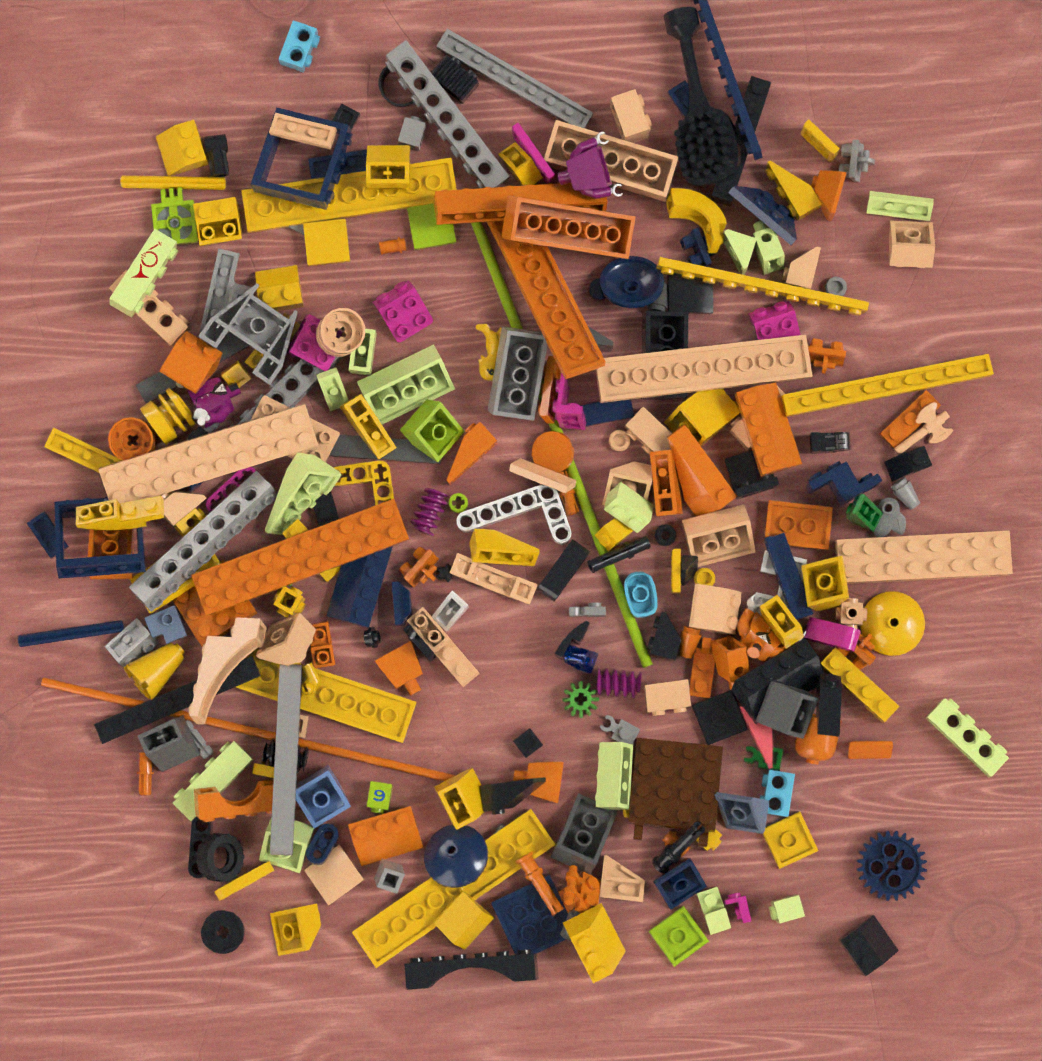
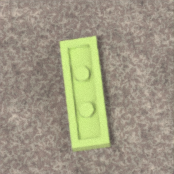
[867,191,934,221]

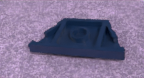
[728,186,797,245]

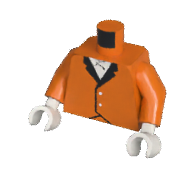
[737,594,806,662]

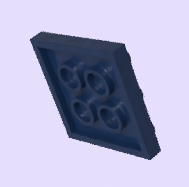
[491,875,568,954]

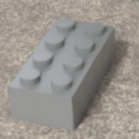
[488,326,548,421]

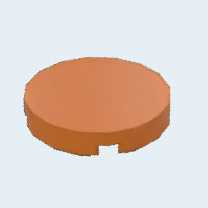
[532,431,574,473]

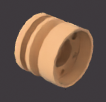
[316,308,365,357]

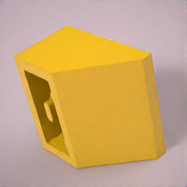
[366,145,410,188]
[193,197,242,246]
[434,767,484,830]

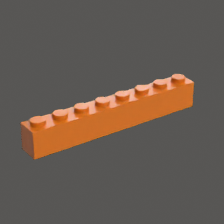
[434,183,608,225]

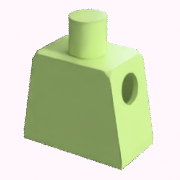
[753,221,785,275]

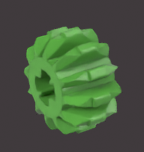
[562,681,599,718]

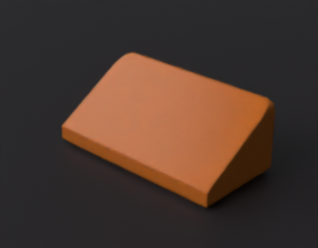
[848,741,893,759]

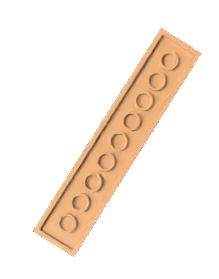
[596,335,812,403]
[98,404,318,503]

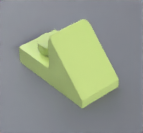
[316,368,349,411]
[697,887,731,935]

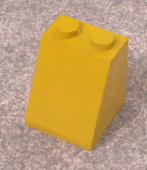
[664,388,740,446]

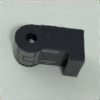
[809,432,851,454]

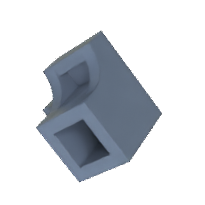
[144,606,187,644]

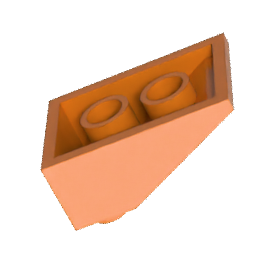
[87,528,134,579]

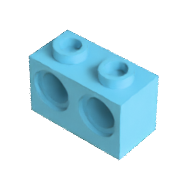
[278,20,320,73]
[759,770,795,817]

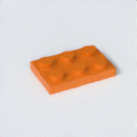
[764,500,833,551]

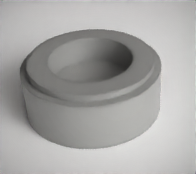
[825,277,847,296]

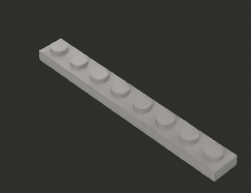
[436,29,593,128]

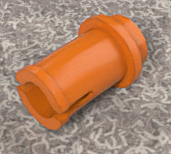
[379,237,407,255]
[662,830,690,857]

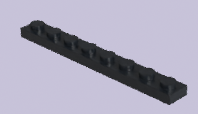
[94,656,261,744]

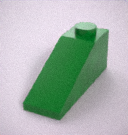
[846,494,883,532]

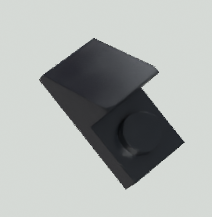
[884,446,933,482]

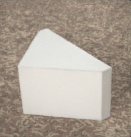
[432,591,469,632]

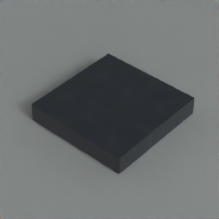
[692,690,748,745]

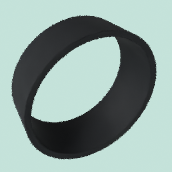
[378,63,425,107]

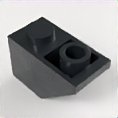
[647,612,681,661]

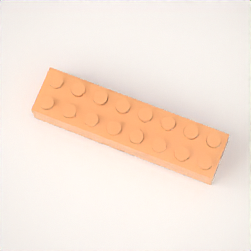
[835,531,1013,584]

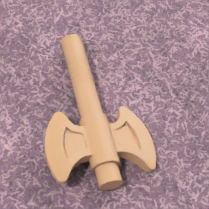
[894,402,953,455]

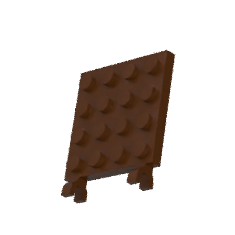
[628,738,723,847]

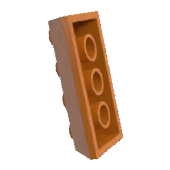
[735,383,802,477]

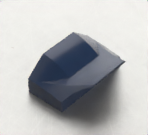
[392,581,412,626]

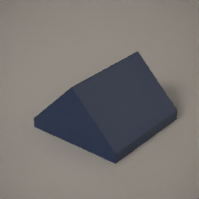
[653,858,707,910]

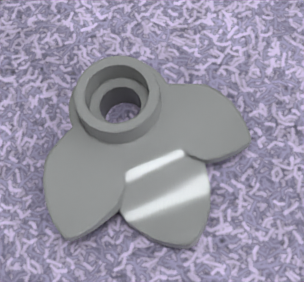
[874,498,906,538]

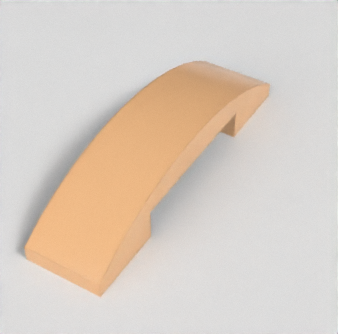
[450,553,538,605]

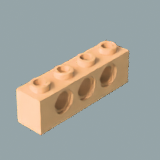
[109,270,190,348]

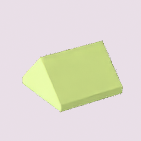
[723,229,757,275]

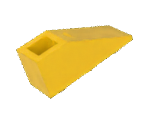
[765,161,822,221]

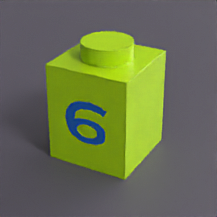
[367,781,393,814]

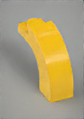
[666,188,727,253]

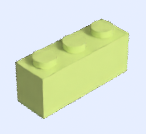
[595,742,633,810]

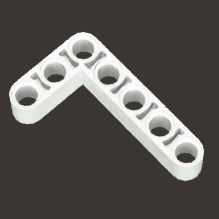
[456,484,571,545]

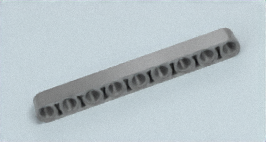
[270,664,302,856]

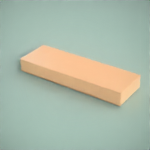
[269,113,337,150]
[509,458,577,493]

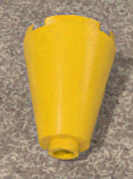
[124,643,185,700]

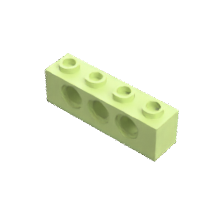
[925,698,1009,777]

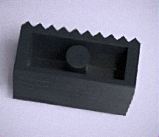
[431,55,479,104]

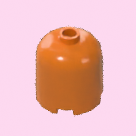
[795,714,842,765]

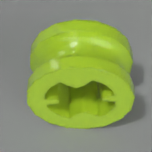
[449,493,468,513]

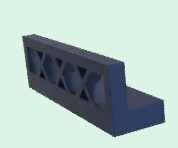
[764,533,813,620]

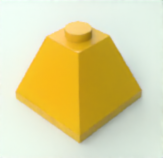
[270,904,321,956]

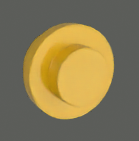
[694,568,715,586]

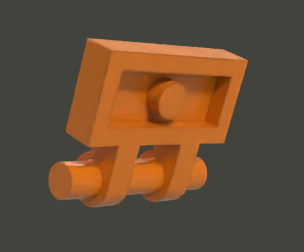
[564,865,601,913]

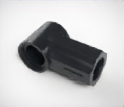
[204,134,229,177]

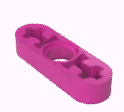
[206,467,256,512]

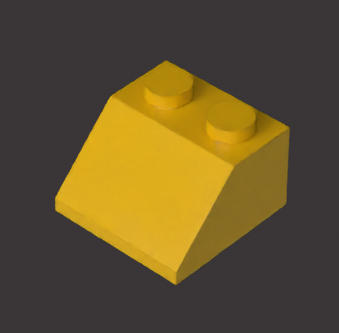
[156,120,209,176]
[255,265,304,311]
[801,556,849,612]

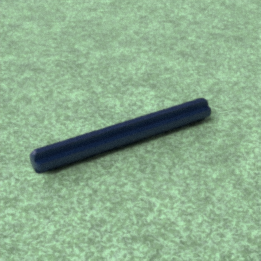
[18,620,124,647]

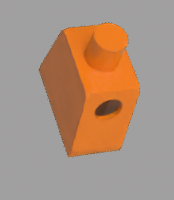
[710,635,749,689]
[375,641,423,696]
[513,762,564,803]

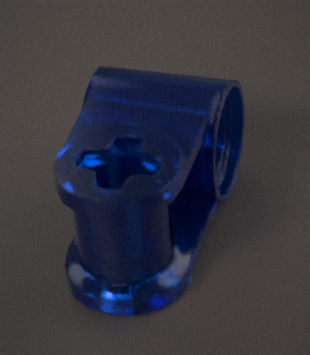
[564,645,598,674]

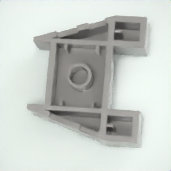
[199,284,298,385]

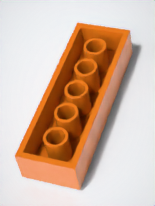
[501,195,636,259]

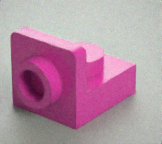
[724,892,751,923]

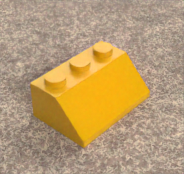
[563,903,625,983]

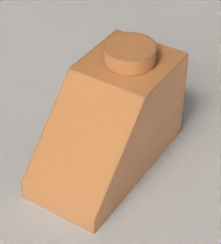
[782,247,821,289]
[159,491,206,526]

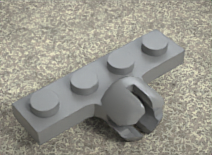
[200,248,251,332]

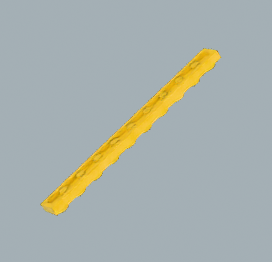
[656,257,869,316]
[781,354,994,417]

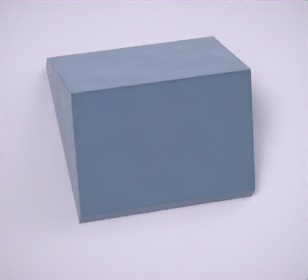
[715,792,769,834]

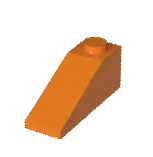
[446,422,498,485]
[650,450,683,516]

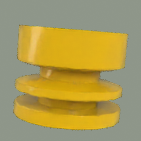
[140,387,196,445]

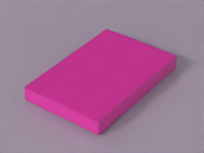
[512,123,555,184]

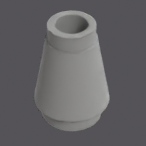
[891,477,921,510]

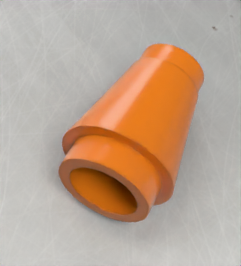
[679,626,702,659]

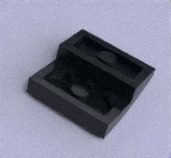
[667,273,713,314]
[555,621,590,660]

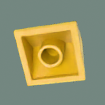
[433,890,494,950]

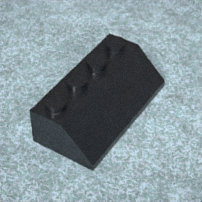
[641,311,689,400]
[731,639,824,724]

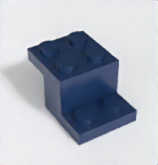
[806,461,882,506]

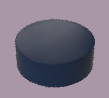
[589,278,606,301]

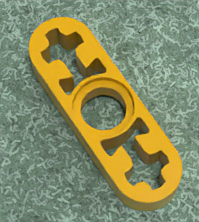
[214,861,275,901]

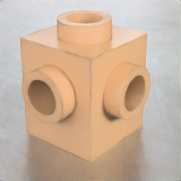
[835,598,867,629]

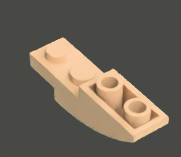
[407,607,480,687]

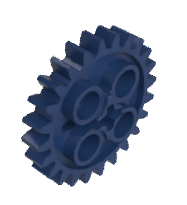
[856,830,927,901]

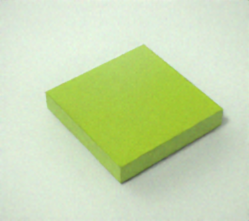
[407,204,456,250]
[649,906,709,967]

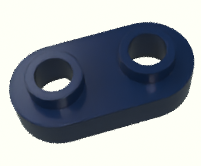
[306,824,339,865]

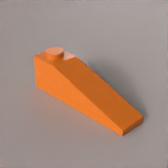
[667,424,737,517]

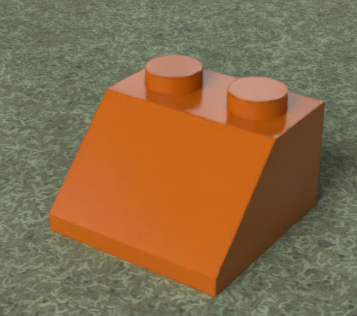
[159,331,223,394]

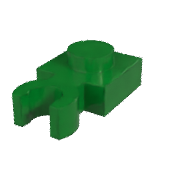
[744,746,783,771]

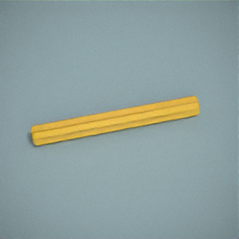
[120,175,226,190]

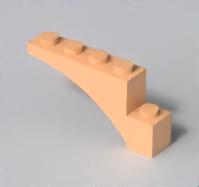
[189,618,267,725]

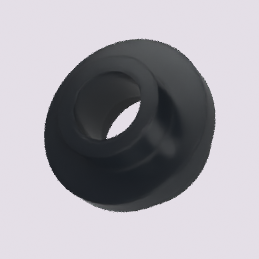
[655,524,676,546]
[364,627,381,648]

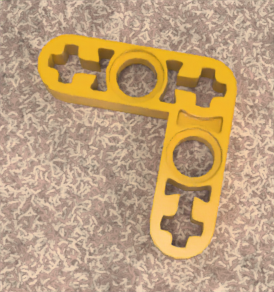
[334,461,394,505]

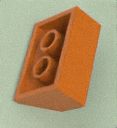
[348,806,424,866]

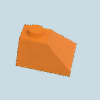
[811,170,846,221]

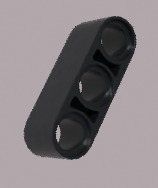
[537,539,591,602]
[188,817,213,878]

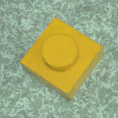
[221,360,251,388]

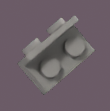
[105,618,159,668]

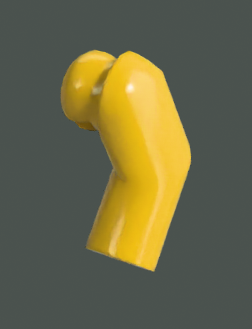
[301,662,319,695]

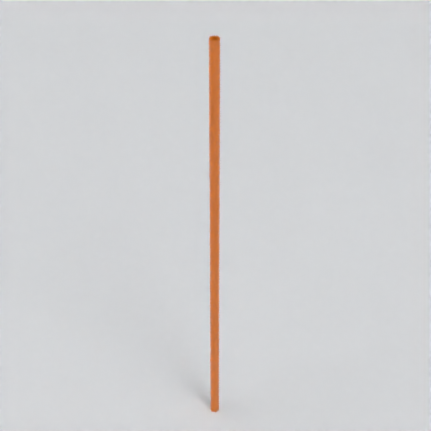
[41,677,456,781]

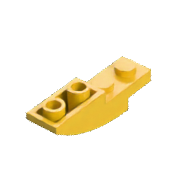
[76,495,164,530]

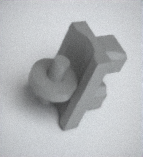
[839,140,875,182]

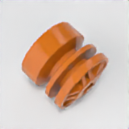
[108,417,157,461]

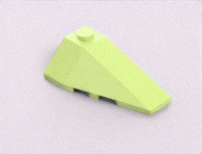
[265,452,341,535]

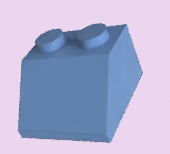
[296,765,351,828]

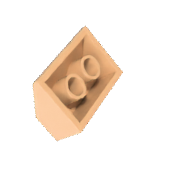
[682,504,756,567]

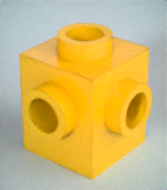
[273,586,306,618]

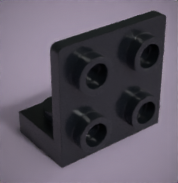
[724,450,779,500]

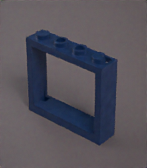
[251,107,353,210]
[54,496,146,579]

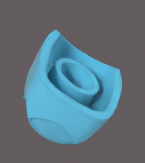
[624,572,658,618]

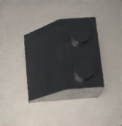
[838,915,899,977]

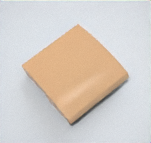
[304,844,364,905]

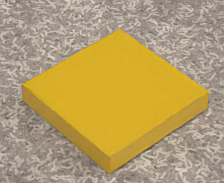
[800,119,840,163]
[303,219,350,267]
[763,811,819,869]

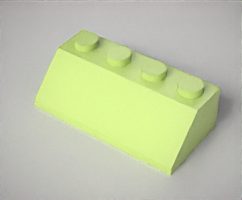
[357,344,455,424]

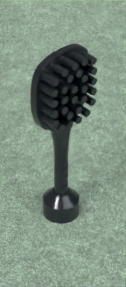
[663,7,741,186]

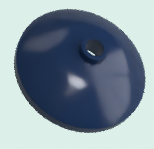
[600,256,664,308]
[424,825,488,888]

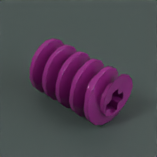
[410,488,450,536]
[597,668,642,699]

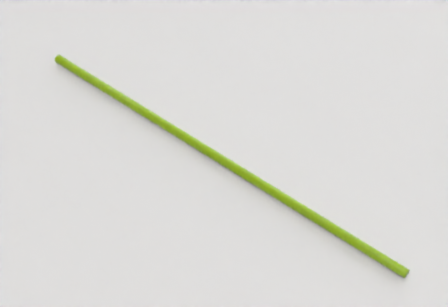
[471,222,653,668]

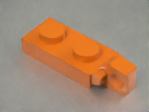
[689,637,715,698]

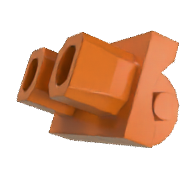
[808,338,846,374]
[399,547,439,588]
[837,633,876,670]

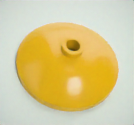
[860,591,925,656]

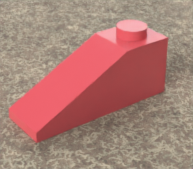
[740,706,774,769]

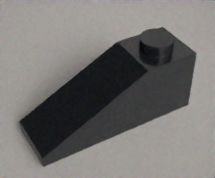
[815,673,842,737]
[480,777,546,815]

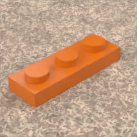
[538,356,562,424]
[879,390,941,449]

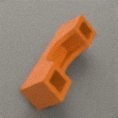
[194,779,274,822]

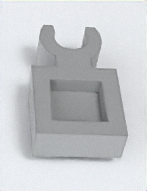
[569,603,606,617]
[600,715,640,744]

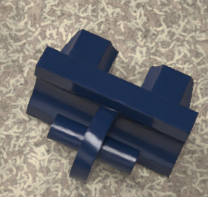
[680,228,715,267]

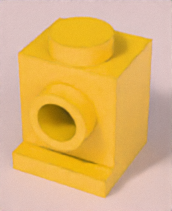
[174,508,206,538]

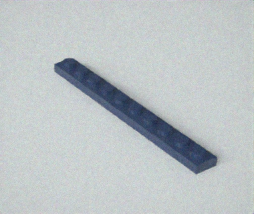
[693,0,763,160]

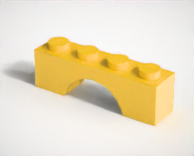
[821,648,899,723]

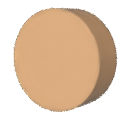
[609,430,630,452]

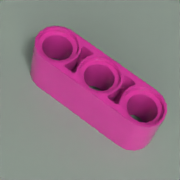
[804,617,861,652]

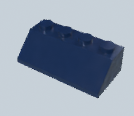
[326,546,393,628]

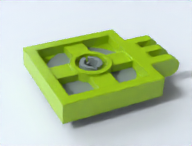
[151,187,198,245]

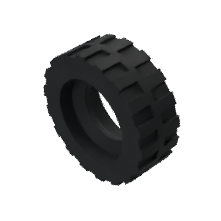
[196,833,244,882]

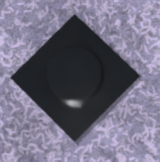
[332,103,360,131]
[513,728,543,758]

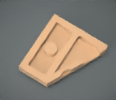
[599,855,645,902]

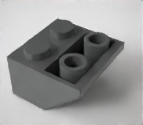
[756,681,819,739]
[137,715,201,772]

